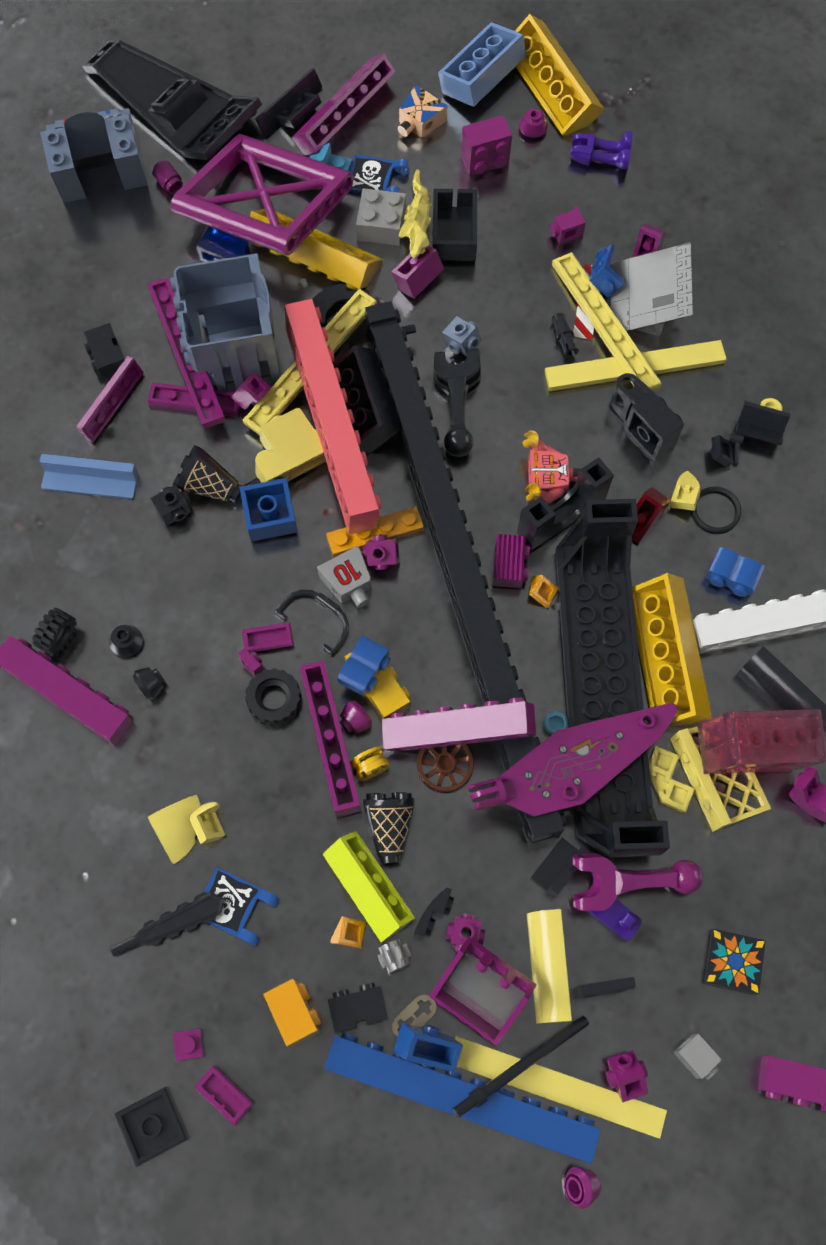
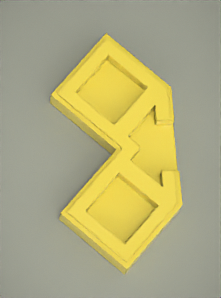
[649,746,695,813]

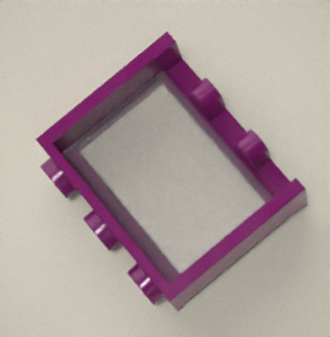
[429,937,537,1046]

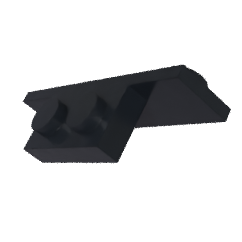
[255,68,322,138]

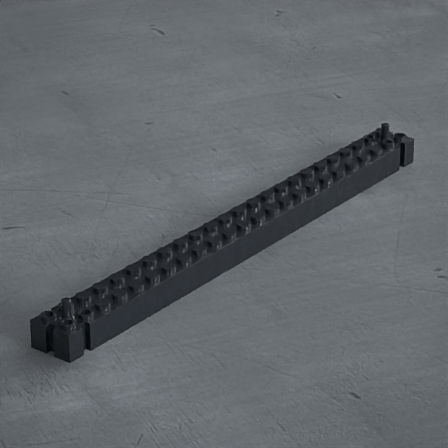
[365,301,574,847]

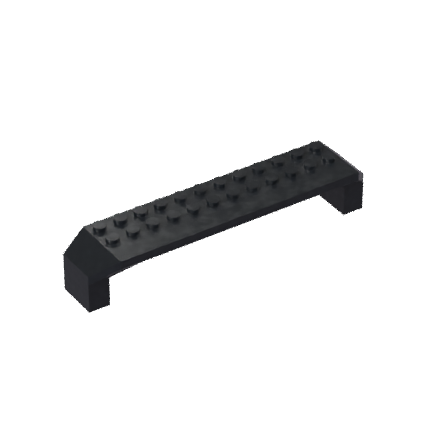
[555,499,670,857]

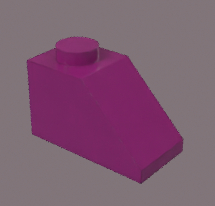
[633,223,667,257]

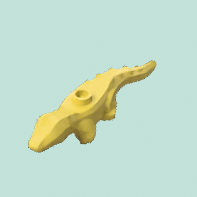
[399,169,432,258]

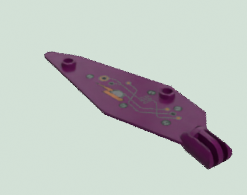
[467,703,678,817]

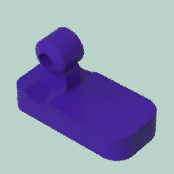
[589,899,642,941]

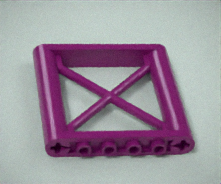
[171,134,354,256]

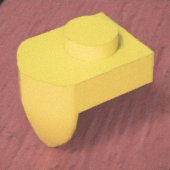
[671,471,701,511]
[190,802,225,844]

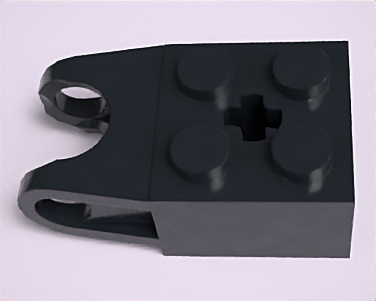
[611,373,684,461]

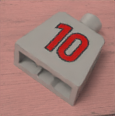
[317,546,372,608]

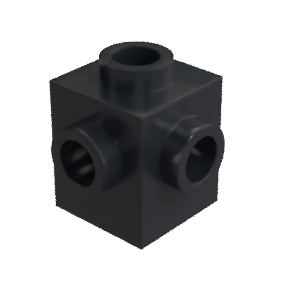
[150,484,191,526]

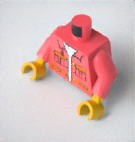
[523,430,582,504]

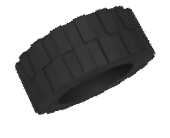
[245,668,302,727]

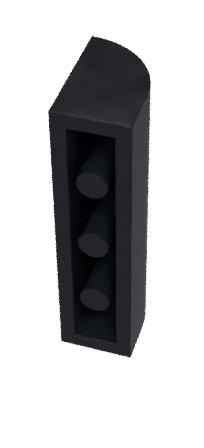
[737,646,826,745]

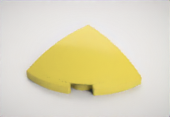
[148,795,201,865]

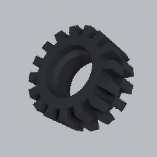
[32,608,77,656]

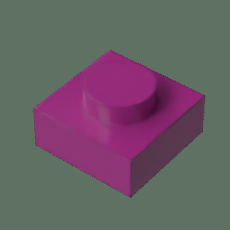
[237,648,263,677]
[173,1029,204,1061]

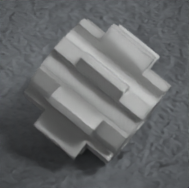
[378,938,411,973]

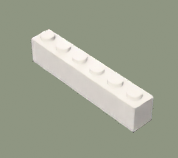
[693,590,826,653]

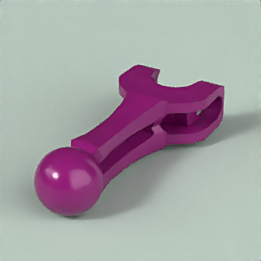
[572,853,703,911]

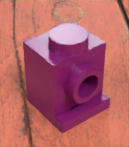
[550,206,586,244]
[231,372,271,410]

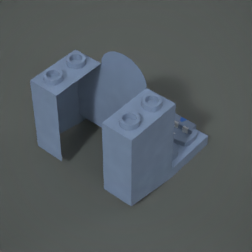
[40,108,148,203]

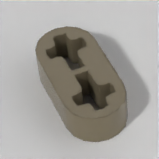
[392,995,436,1037]

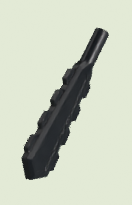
[110,892,225,956]

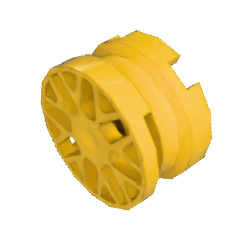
[350,746,390,782]

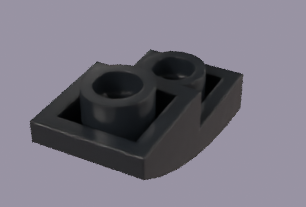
[414,888,454,939]

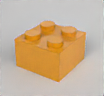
[263,978,322,1047]

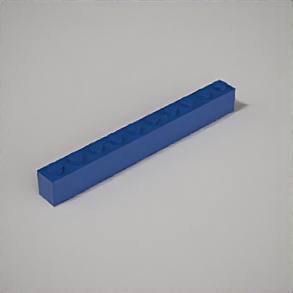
[324,1032,601,1164]

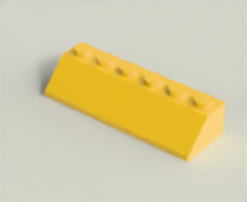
[515,14,604,136]
[250,209,383,290]
[632,573,713,728]

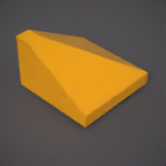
[529,575,558,608]
[331,916,366,949]

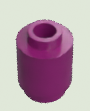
[152,161,183,194]

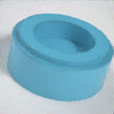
[543,711,569,736]

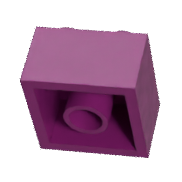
[461,115,512,176]

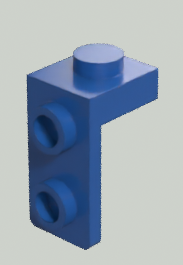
[589,244,625,298]

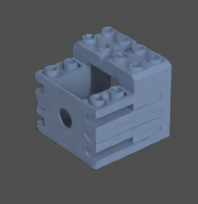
[170,254,280,391]

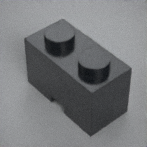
[83,323,124,380]
[327,983,388,1033]

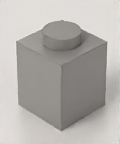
[673,1033,722,1079]

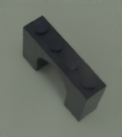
[517,457,614,551]

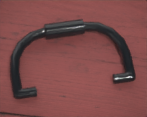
[274,589,349,655]

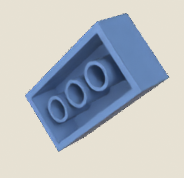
[438,22,526,107]

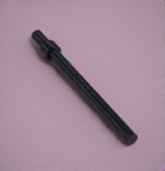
[452,1016,589,1118]

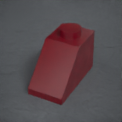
[632,487,671,544]

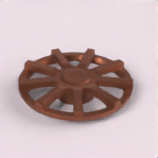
[417,744,474,792]

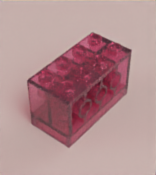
[697,710,826,774]

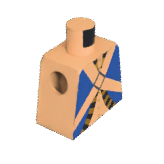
[398,85,448,137]

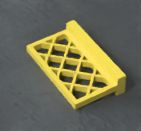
[670,716,771,832]

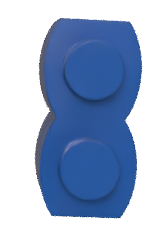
[706,547,765,597]
[337,635,391,696]

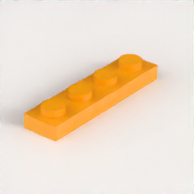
[326,507,424,558]

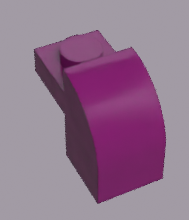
[789,766,826,823]

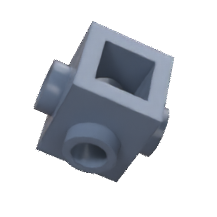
[442,316,482,356]

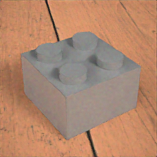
[356,188,406,246]

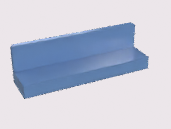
[39,454,139,499]

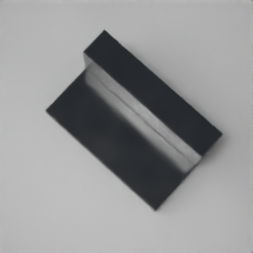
[736,401,790,446]
[531,837,589,898]

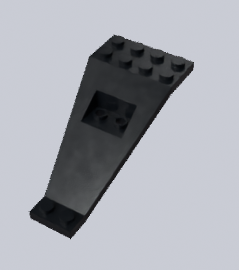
[82,40,262,160]

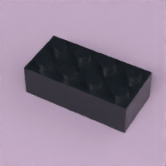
[333,345,401,453]

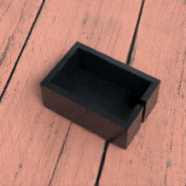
[432,189,477,261]

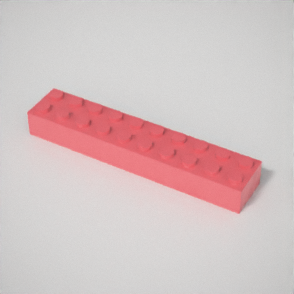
[285,299,381,535]

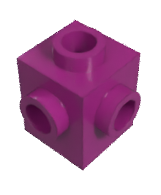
[363,534,400,570]
[446,913,486,953]
[605,1050,649,1103]

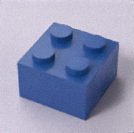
[239,478,298,542]

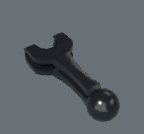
[434,349,481,457]

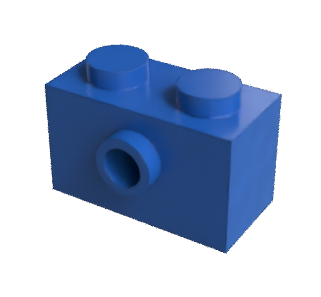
[394,1023,463,1072]

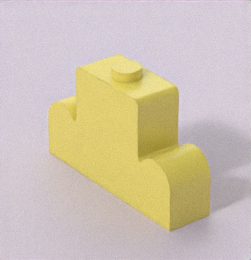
[255,408,326,483]

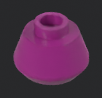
[519,109,548,138]
[339,701,372,733]
[564,1167,601,1209]

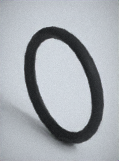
[692,486,742,532]

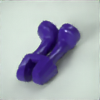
[570,131,633,170]

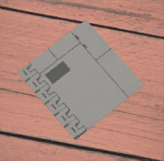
[611,242,693,331]

